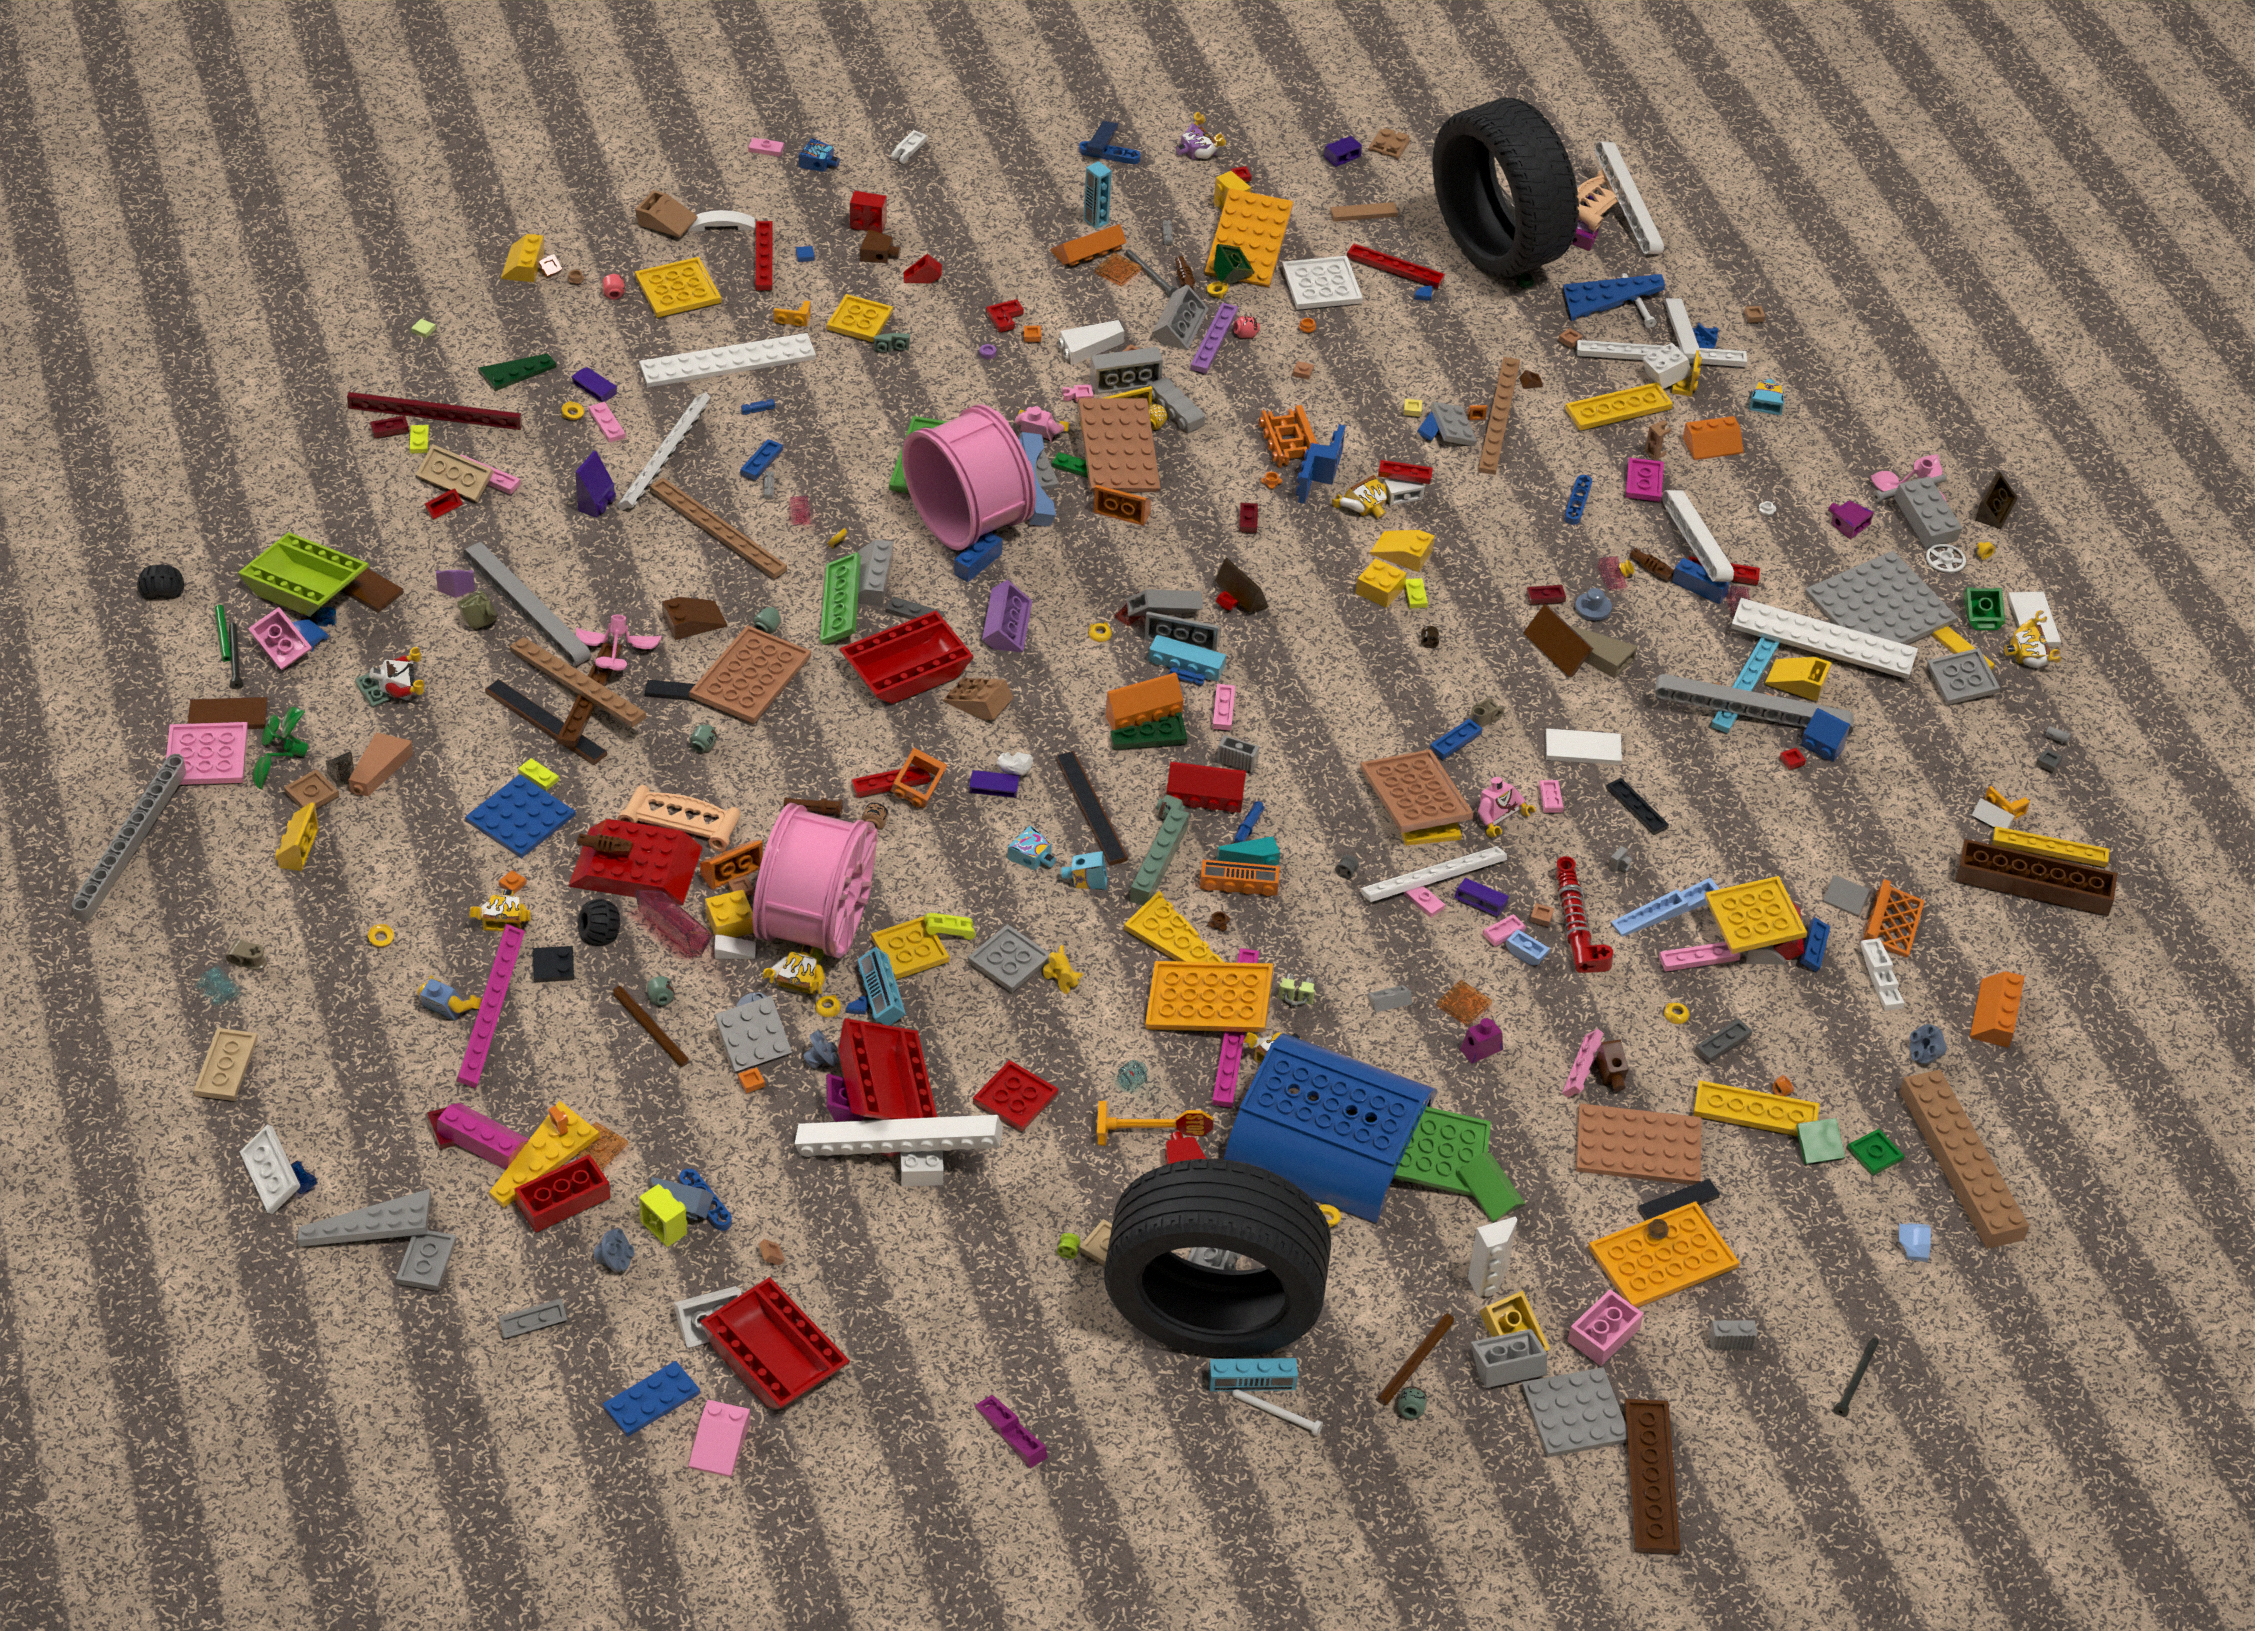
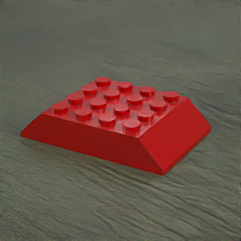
[839,610,974,704]
[569,819,703,905]
[838,1018,937,1120]
[701,1277,850,1409]

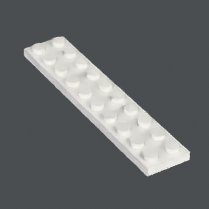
[639,333,816,388]
[1731,598,1918,679]

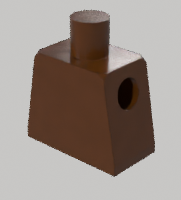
[860,230,901,263]
[1595,1039,1628,1092]

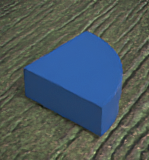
[1414,286,1432,301]
[846,996,868,1015]

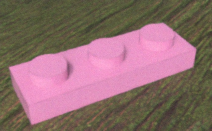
[588,402,626,443]
[1212,684,1235,730]

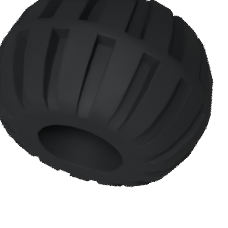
[137,564,185,599]
[578,899,620,946]

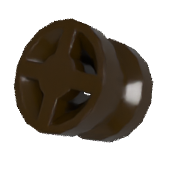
[1421,626,1439,648]

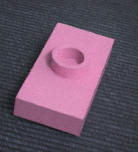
[748,138,784,157]
[1539,780,1563,813]
[1404,886,1445,918]
[1483,914,1526,947]

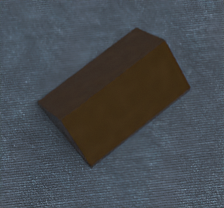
[1975,471,2018,529]
[1215,558,1269,612]

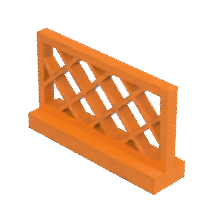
[1862,879,1925,958]

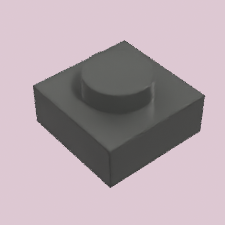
[2036,749,2063,772]

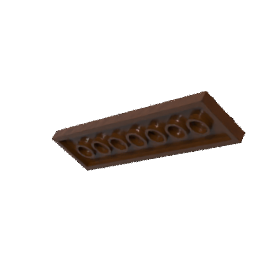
[1624,1399,1680,1554]

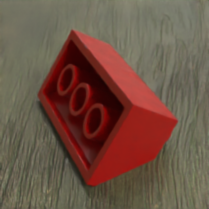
[1166,761,1246,813]

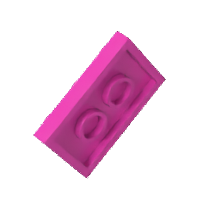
[1625,457,1664,502]

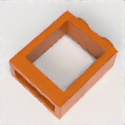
[891,748,947,808]

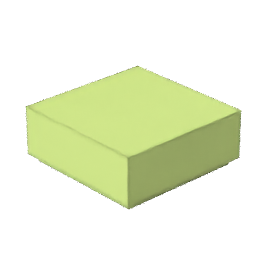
[411,319,436,338]

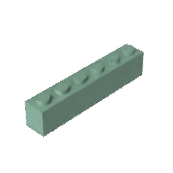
[1130,808,1189,906]

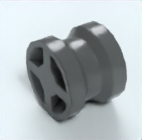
[1335,855,1359,879]

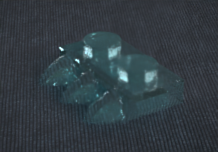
[195,965,241,1005]

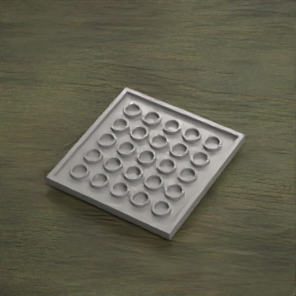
[1805,551,1958,645]

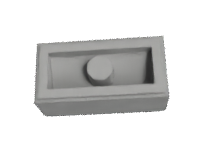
[1367,985,1412,1012]

